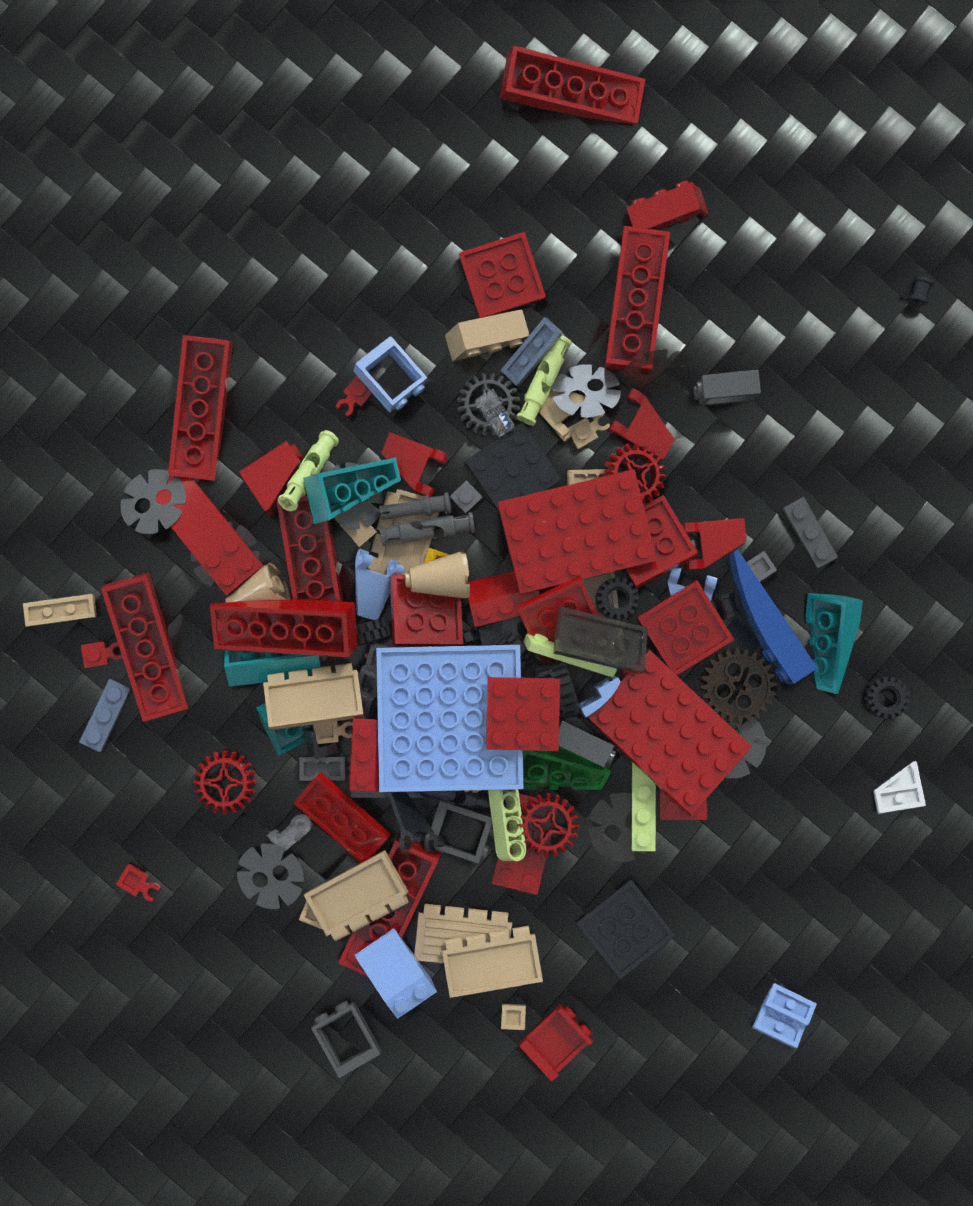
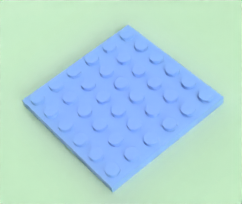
[376,645,523,792]

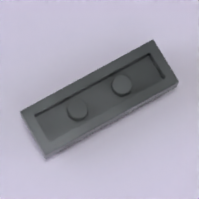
[782,497,838,569]

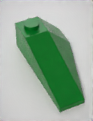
[522,746,611,790]

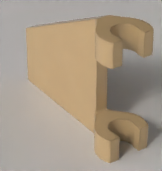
[524,385,594,442]

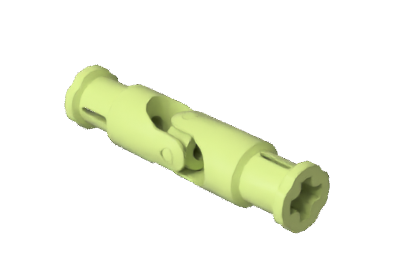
[516,336,572,426]
[278,430,339,511]

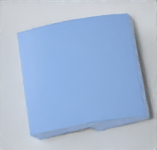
[579,676,621,717]
[752,983,816,1049]

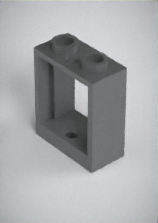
[694,370,761,406]
[559,721,616,767]
[431,799,494,863]
[311,1001,382,1078]

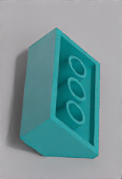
[224,650,322,687]

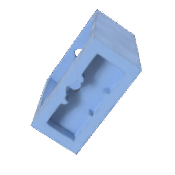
[353,336,427,413]

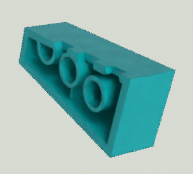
[303,457,401,524]

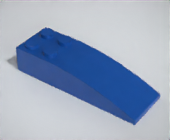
[728,550,817,684]

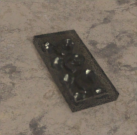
[553,607,648,674]

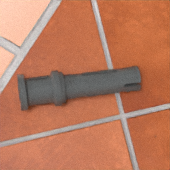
[379,492,452,520]

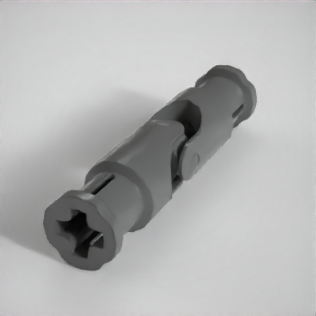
[380,512,475,547]

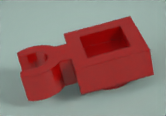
[336,375,373,417]
[81,642,123,668]
[116,864,161,901]

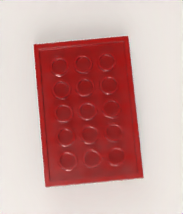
[497,469,657,594]
[586,650,752,816]

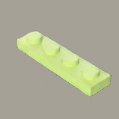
[523,634,617,677]
[632,762,656,851]

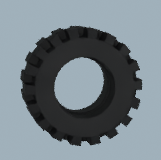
[533,660,580,721]

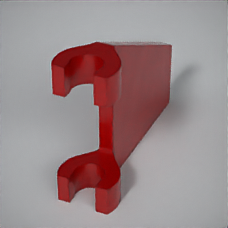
[608,388,675,460]
[381,432,448,497]
[682,518,747,571]

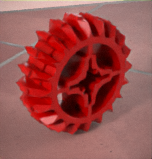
[603,443,666,505]
[193,750,257,814]
[517,793,579,858]

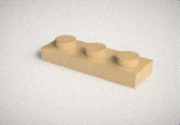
[23,594,97,627]

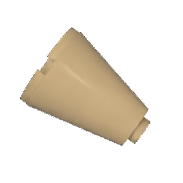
[405,552,470,599]
[225,563,292,602]

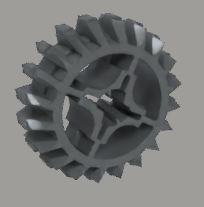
[458,373,520,436]

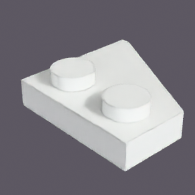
[873,761,926,814]

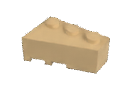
[445,310,529,362]

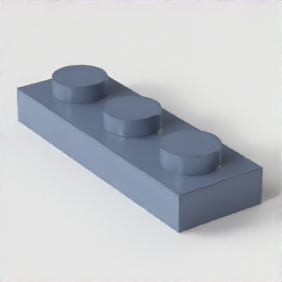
[501,317,563,386]
[79,679,132,752]

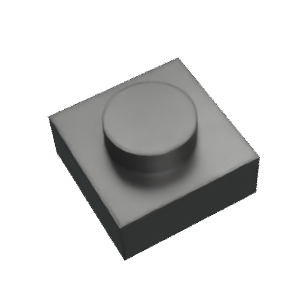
[450,480,483,514]
[747,551,777,582]

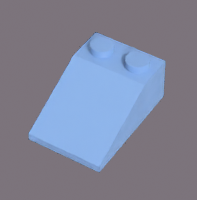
[355,929,437,1019]

